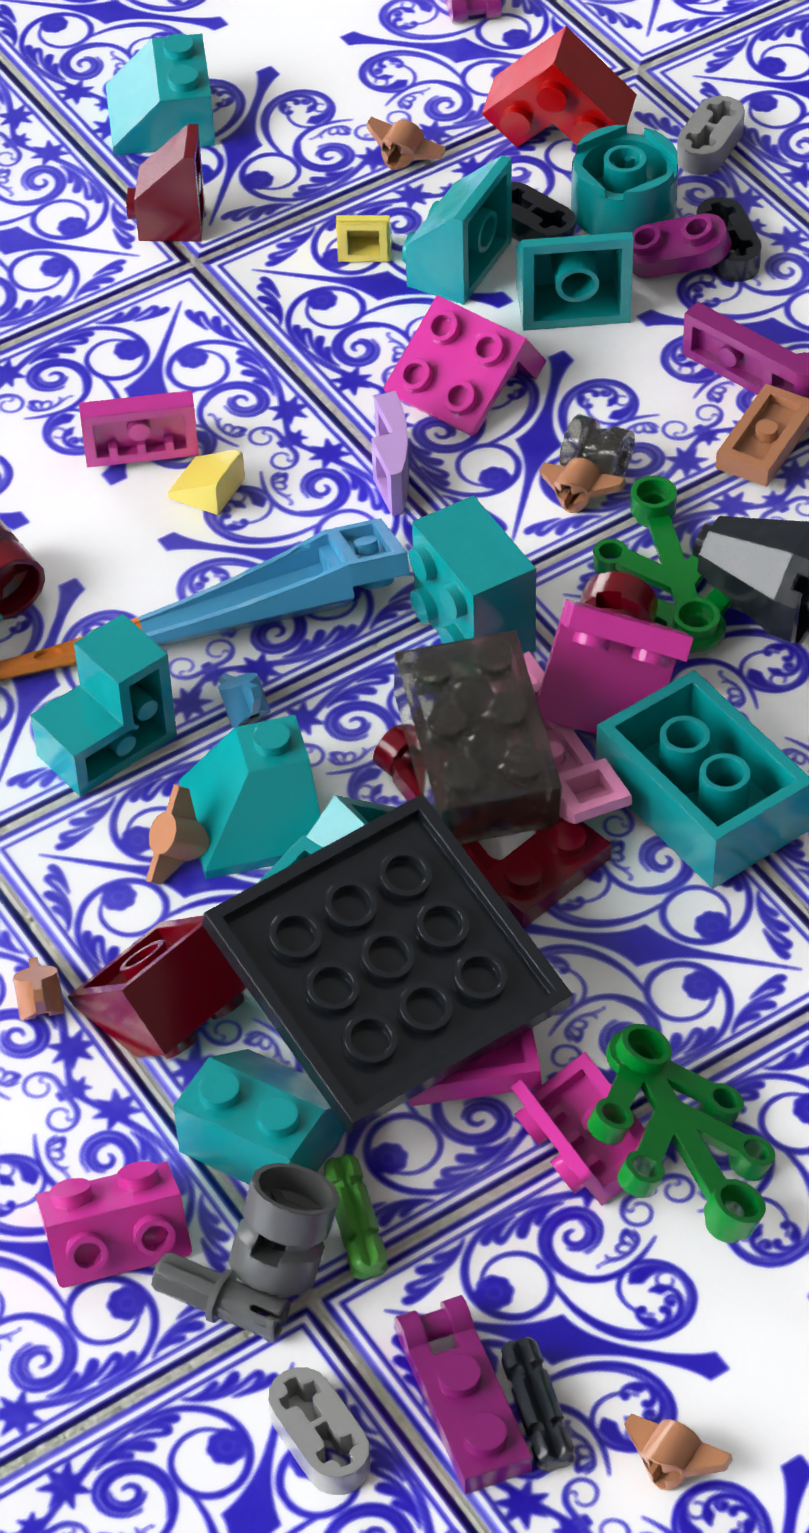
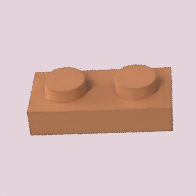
[716,384,809,487]

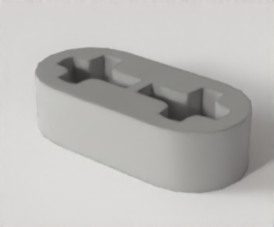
[677,96,745,175]
[268,1367,370,1495]

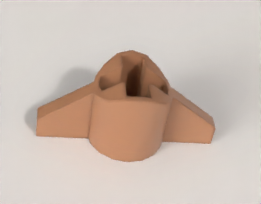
[366,116,446,170]
[539,458,626,513]
[146,784,209,885]
[13,957,65,1021]
[624,1413,733,1491]

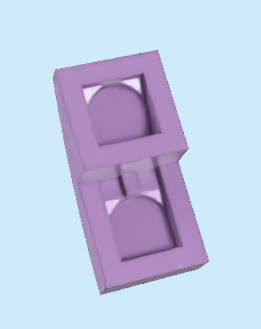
[371,391,409,516]

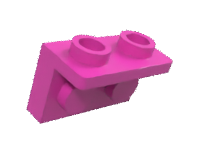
[79,390,199,468]

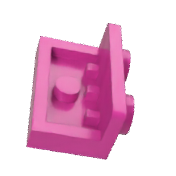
[510,1052,666,1206]
[35,1161,192,1288]

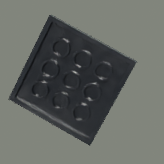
[202,794,573,1134]

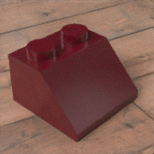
[67,915,246,1059]

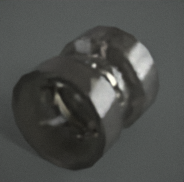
[559,414,635,477]

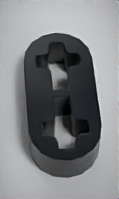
[512,182,576,242]
[696,197,762,282]

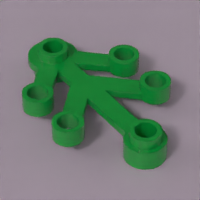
[593,476,733,652]
[587,1024,775,1243]

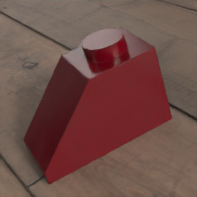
[126,124,206,242]

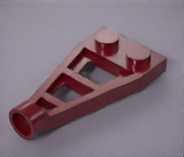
[373,724,612,929]

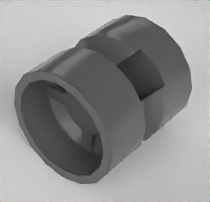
[228,1163,340,1296]

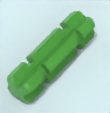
[323,1154,388,1280]

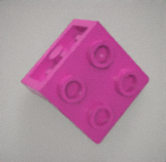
[384,295,547,436]
[533,598,693,735]

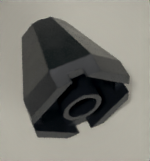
[693,516,809,644]

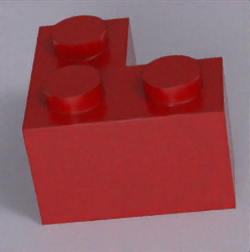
[481,26,637,147]

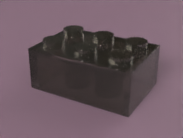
[394,630,562,844]

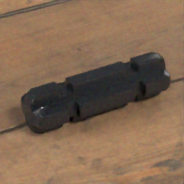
[501,1337,574,1472]

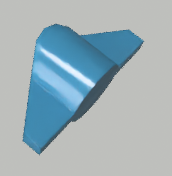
[218,673,271,727]

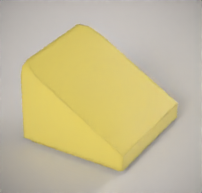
[336,215,392,262]
[168,450,245,515]

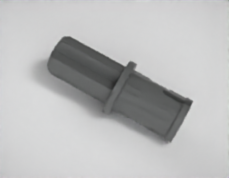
[151,1252,291,1343]

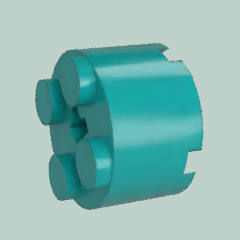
[571,125,678,235]

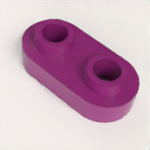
[632,213,732,278]

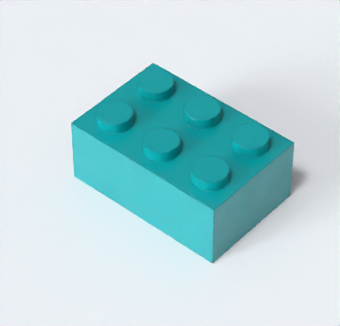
[596,670,809,889]

